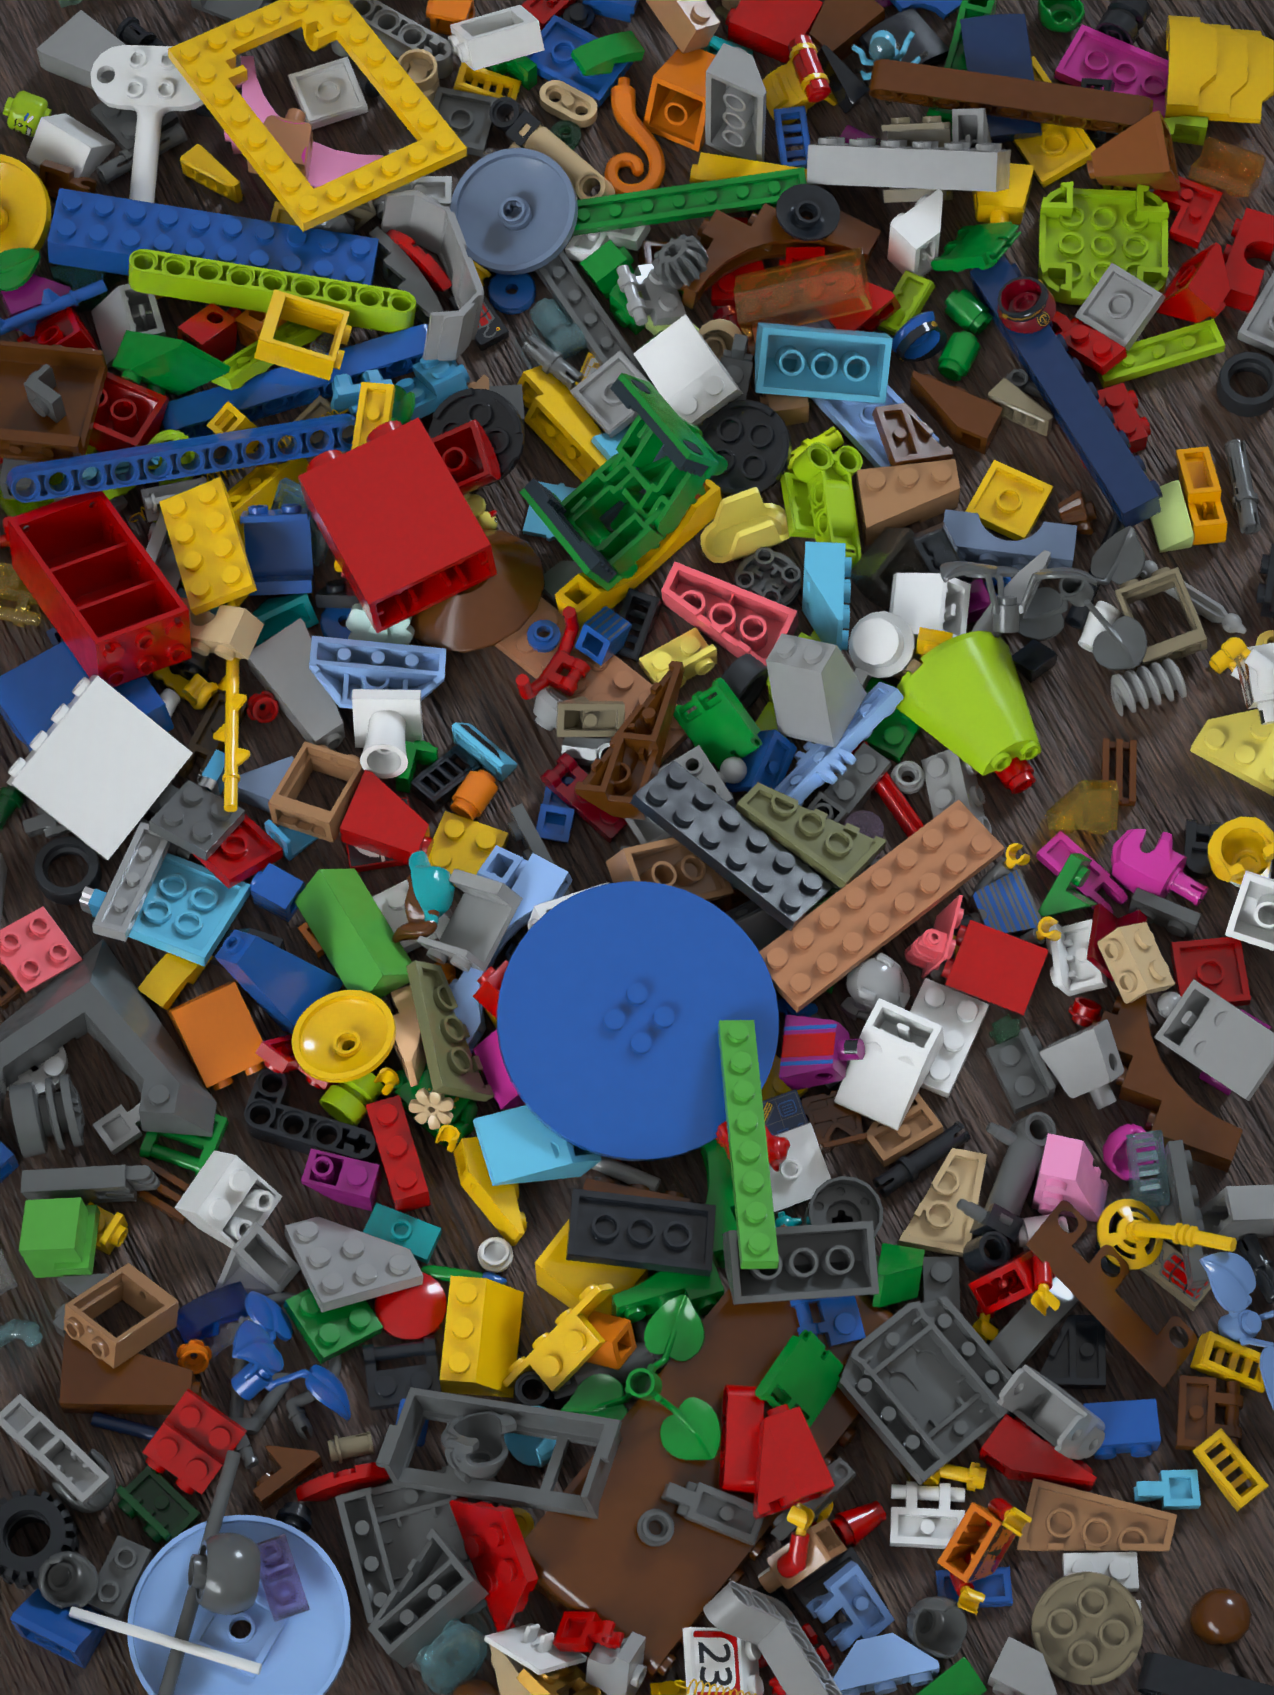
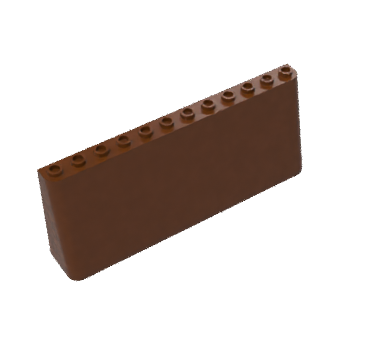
[524,1224,893,1681]

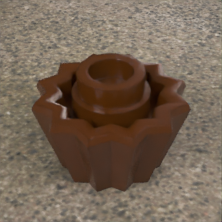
[1058,490,1097,535]

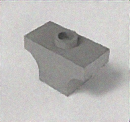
[585,1631,647,1695]

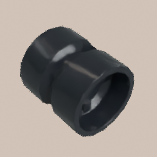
[1096,0,1151,45]

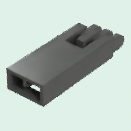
[21,1165,160,1204]

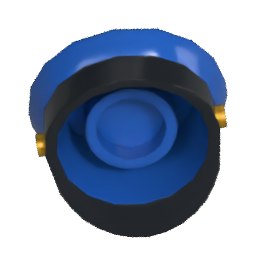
[891,311,947,362]

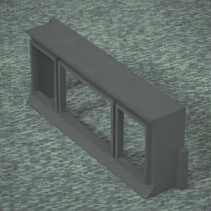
[376,1387,623,1519]

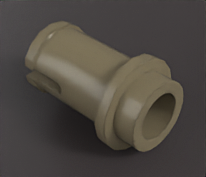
[327,1431,374,1464]

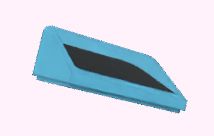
[452,722,518,781]

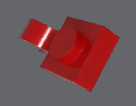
[553,1611,625,1652]

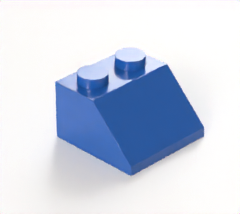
[10,1588,107,1669]

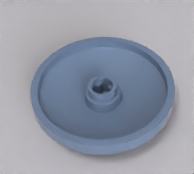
[450,148,578,275]

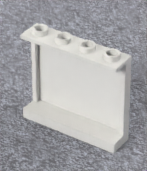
[6,675,193,860]

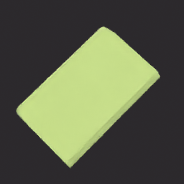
[1150,480,1194,553]

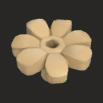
[409,1088,454,1130]

